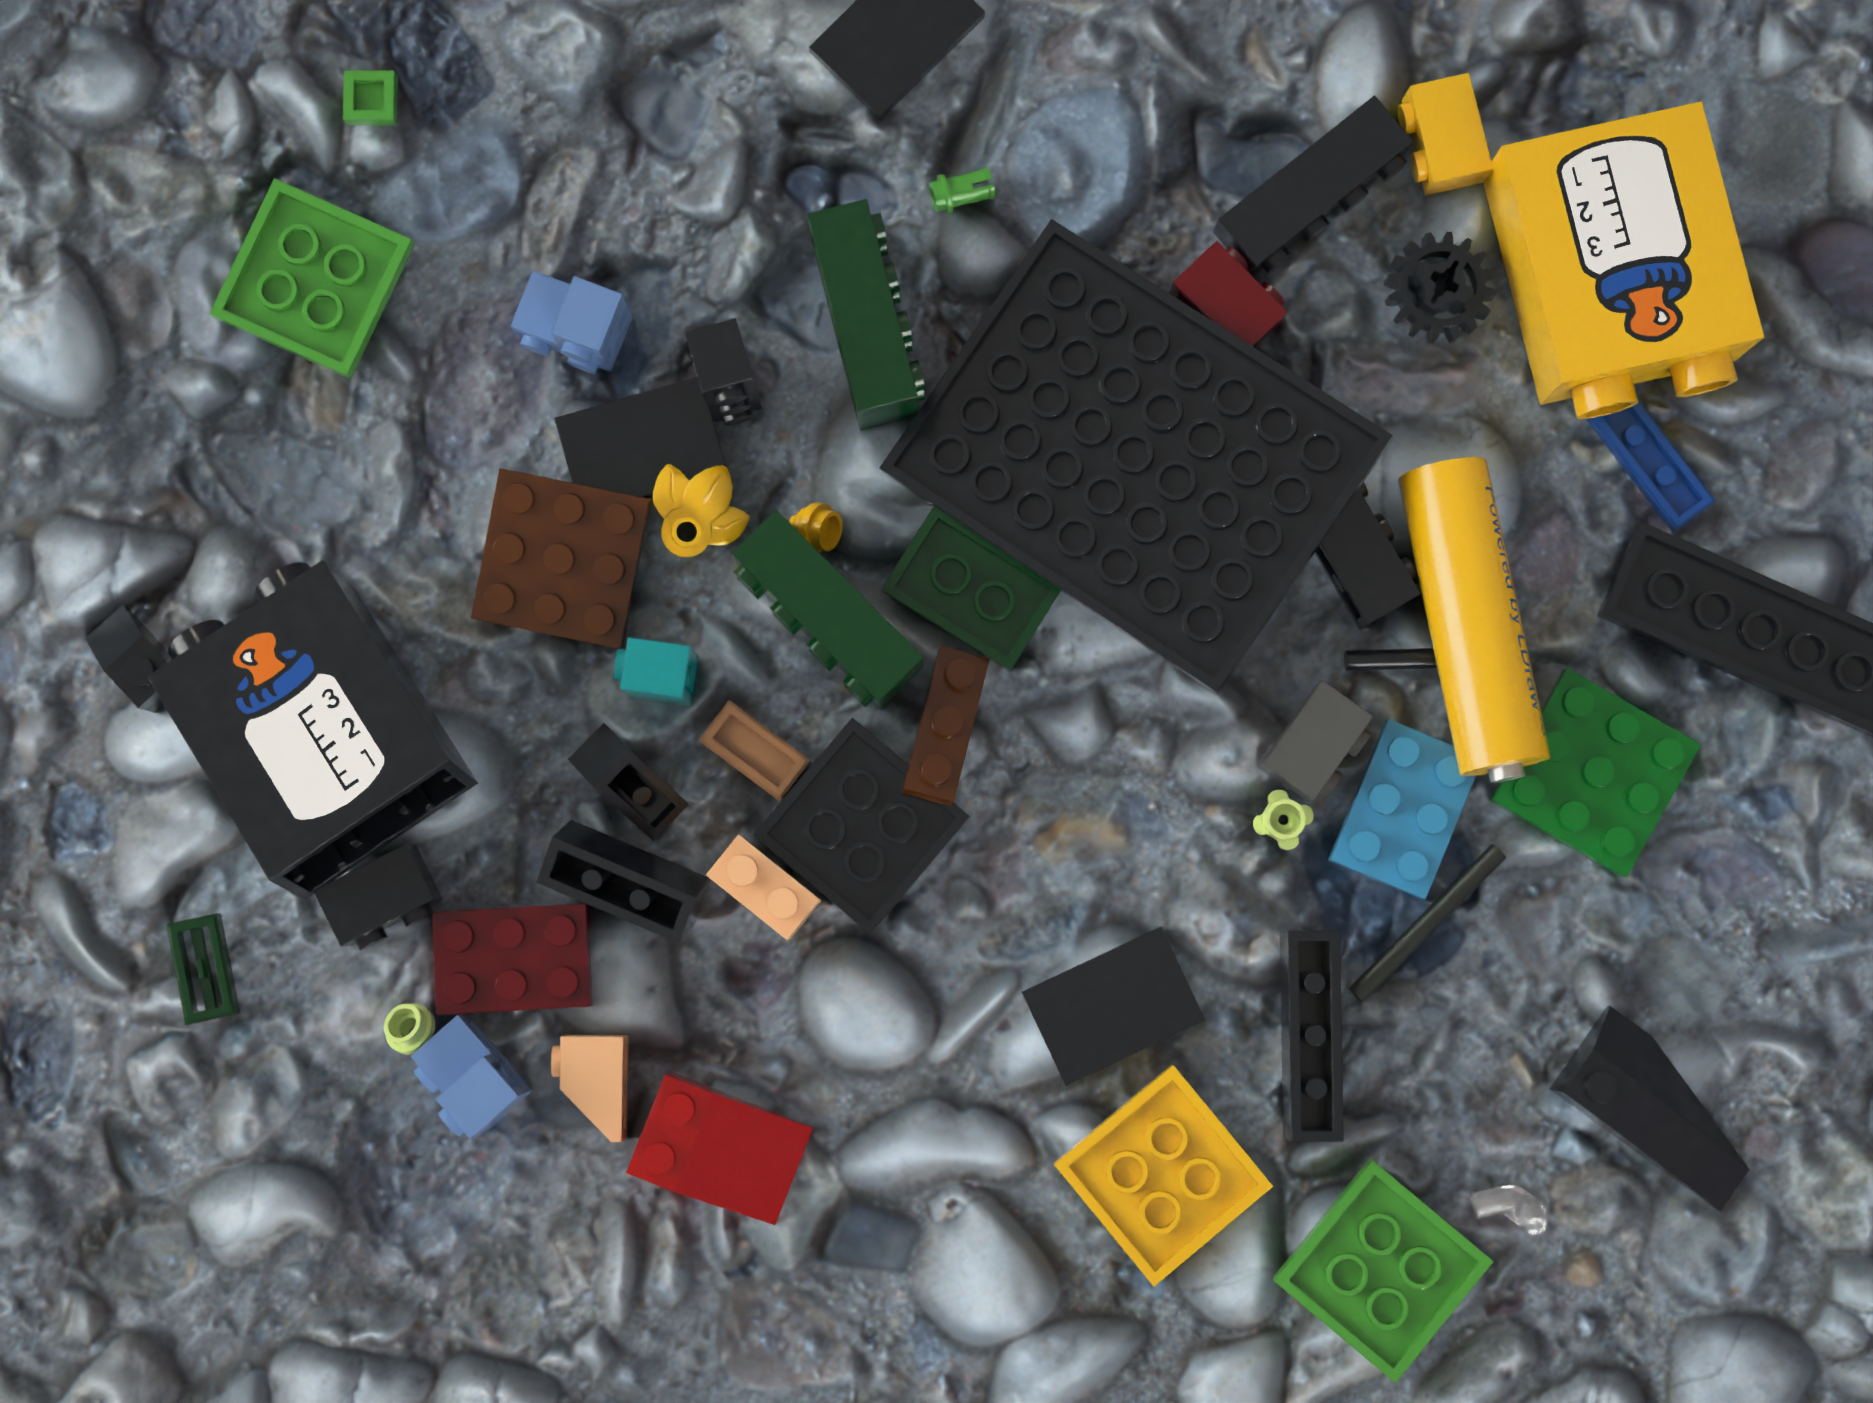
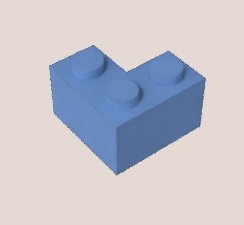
[510,270,633,374]
[410,1014,533,1139]

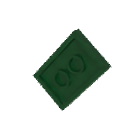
[881,505,1061,672]

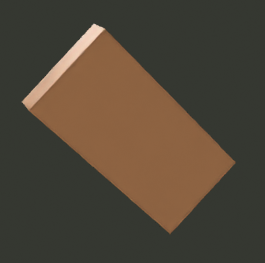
[698,700,811,802]

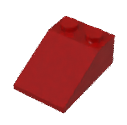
[626,1071,814,1225]

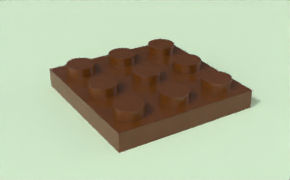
[471,468,652,649]

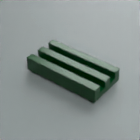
[166,913,240,1025]

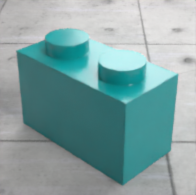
[614,637,699,706]

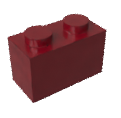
[1169,240,1288,348]

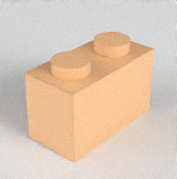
[706,834,821,940]

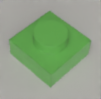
[343,70,398,126]

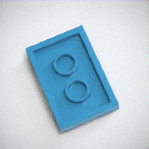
[1328,719,1476,900]

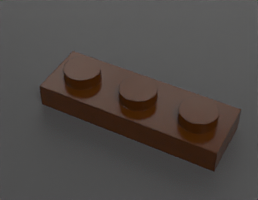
[901,645,990,807]

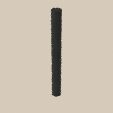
[1348,844,1506,1003]

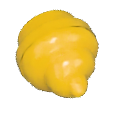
[789,502,843,553]

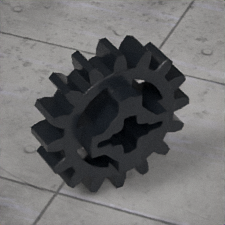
[1384,231,1497,344]

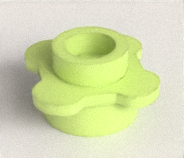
[1253,790,1314,850]

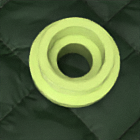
[384,1003,435,1055]

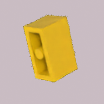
[1398,73,1493,196]

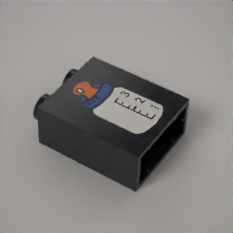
[147,560,478,900]

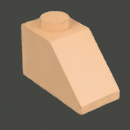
[551,1034,629,1142]

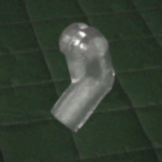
[1470,1184,1548,1235]

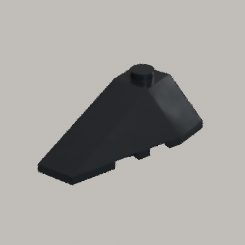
[1549,1006,1750,1212]

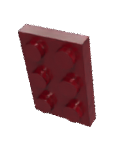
[432,903,593,1015]

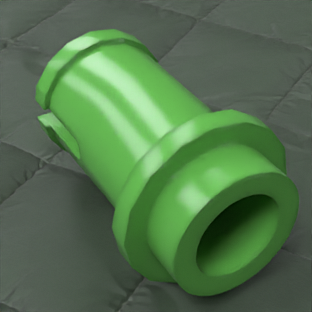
[929,167,995,214]

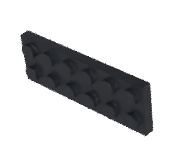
[1597,521,1873,737]

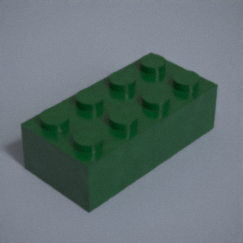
[807,199,926,431]
[731,510,924,710]

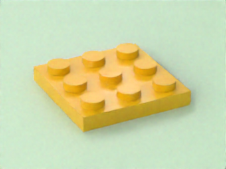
[1053,1064,1273,1286]

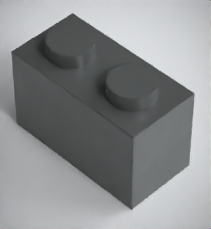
[1258,680,1373,802]

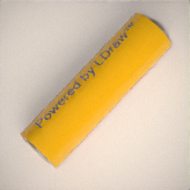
[1398,457,1551,783]

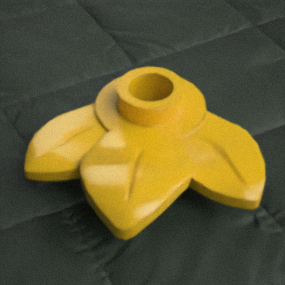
[653,464,750,558]

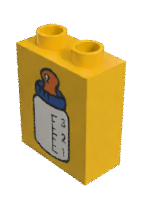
[1483,101,1765,419]

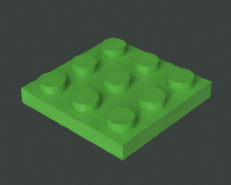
[209,178,415,379]
[1272,1159,1494,1383]

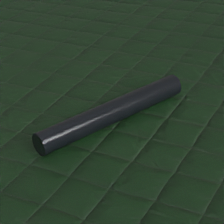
[1344,648,1437,671]

